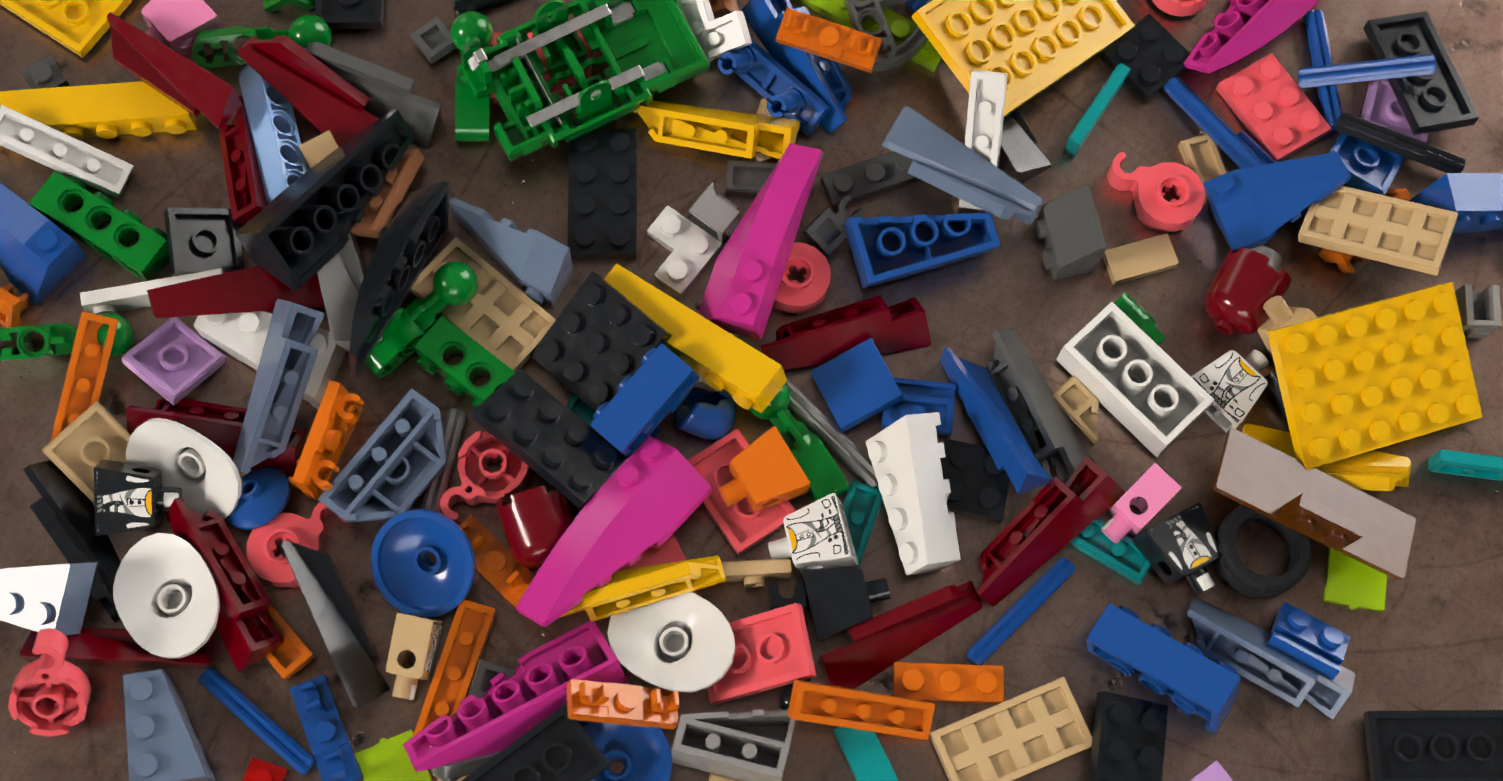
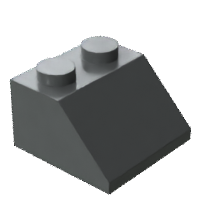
[1034,184,1106,280]

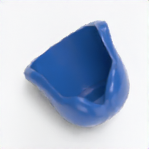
[673,388,736,440]

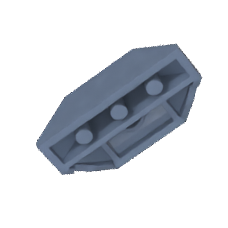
[318,388,447,522]

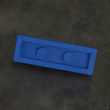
[289,674,364,781]

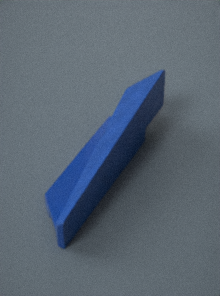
[741,0,853,134]
[940,347,1051,494]

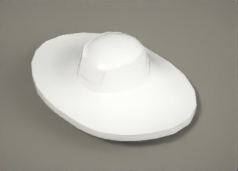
[126,418,242,520]
[113,533,220,659]
[607,592,736,693]

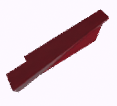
[238,36,379,147]
[219,95,269,255]

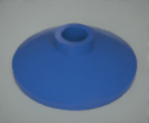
[226,467,291,530]

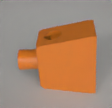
[718,426,810,512]

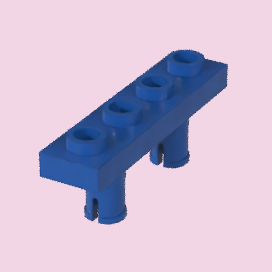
[718,39,831,135]

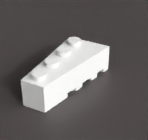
[193,311,346,409]
[865,412,961,576]

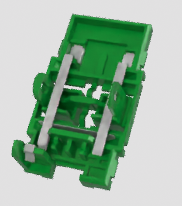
[459,0,710,162]

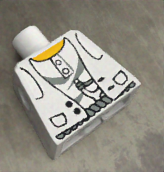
[1191,349,1268,433]
[768,493,859,574]

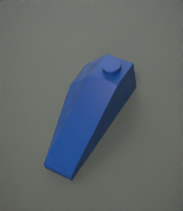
[1203,152,1351,253]

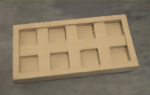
[1298,186,1458,276]
[410,237,556,372]
[929,677,1092,781]

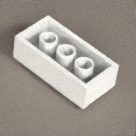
[1056,302,1215,457]

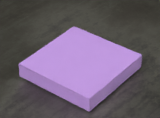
[1361,79,1429,143]
[122,317,226,405]

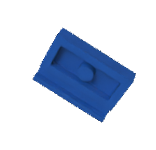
[881,377,956,436]
[1267,602,1350,680]

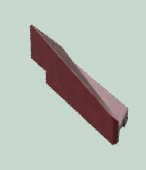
[107,12,242,130]
[147,266,325,318]
[760,295,931,370]
[126,398,307,478]
[976,456,1125,606]
[166,498,284,672]
[818,581,982,689]
[19,628,216,669]

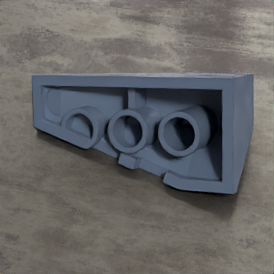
[449,197,574,307]

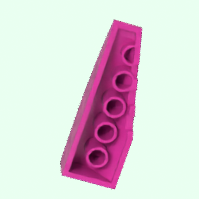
[1184,0,1319,73]
[698,143,823,340]
[516,436,712,627]
[403,620,628,772]

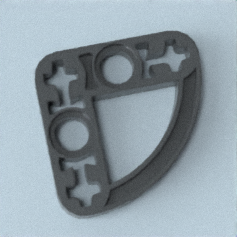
[844,0,932,72]

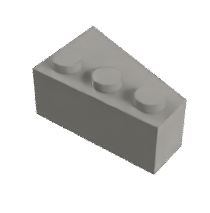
[671,707,796,781]

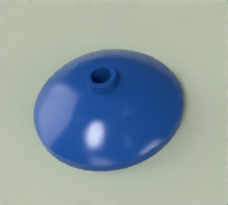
[371,509,475,618]
[578,721,672,781]

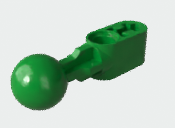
[450,11,494,142]
[192,15,332,68]
[365,261,478,379]
[0,313,133,361]
[749,384,850,502]

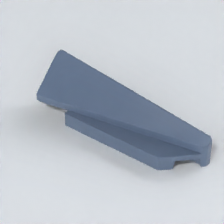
[882,106,1042,225]
[233,299,325,473]
[1187,597,1355,719]

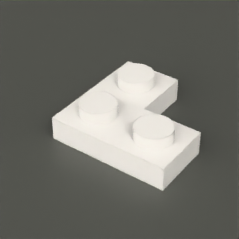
[676,0,752,61]
[647,205,722,299]

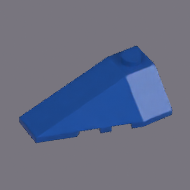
[0,183,86,305]

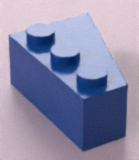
[590,343,700,458]

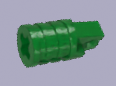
[1114,292,1166,346]

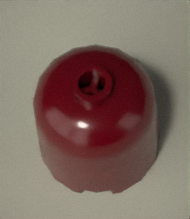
[1204,247,1291,335]
[496,486,574,569]

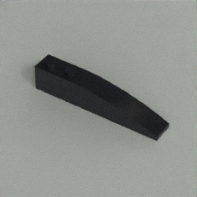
[235,109,415,291]
[349,181,450,377]

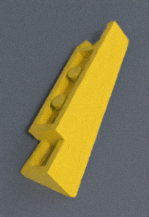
[633,101,801,160]
[1242,423,1411,491]
[559,555,727,622]

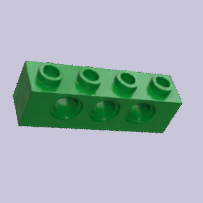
[29,171,170,281]
[414,316,516,408]

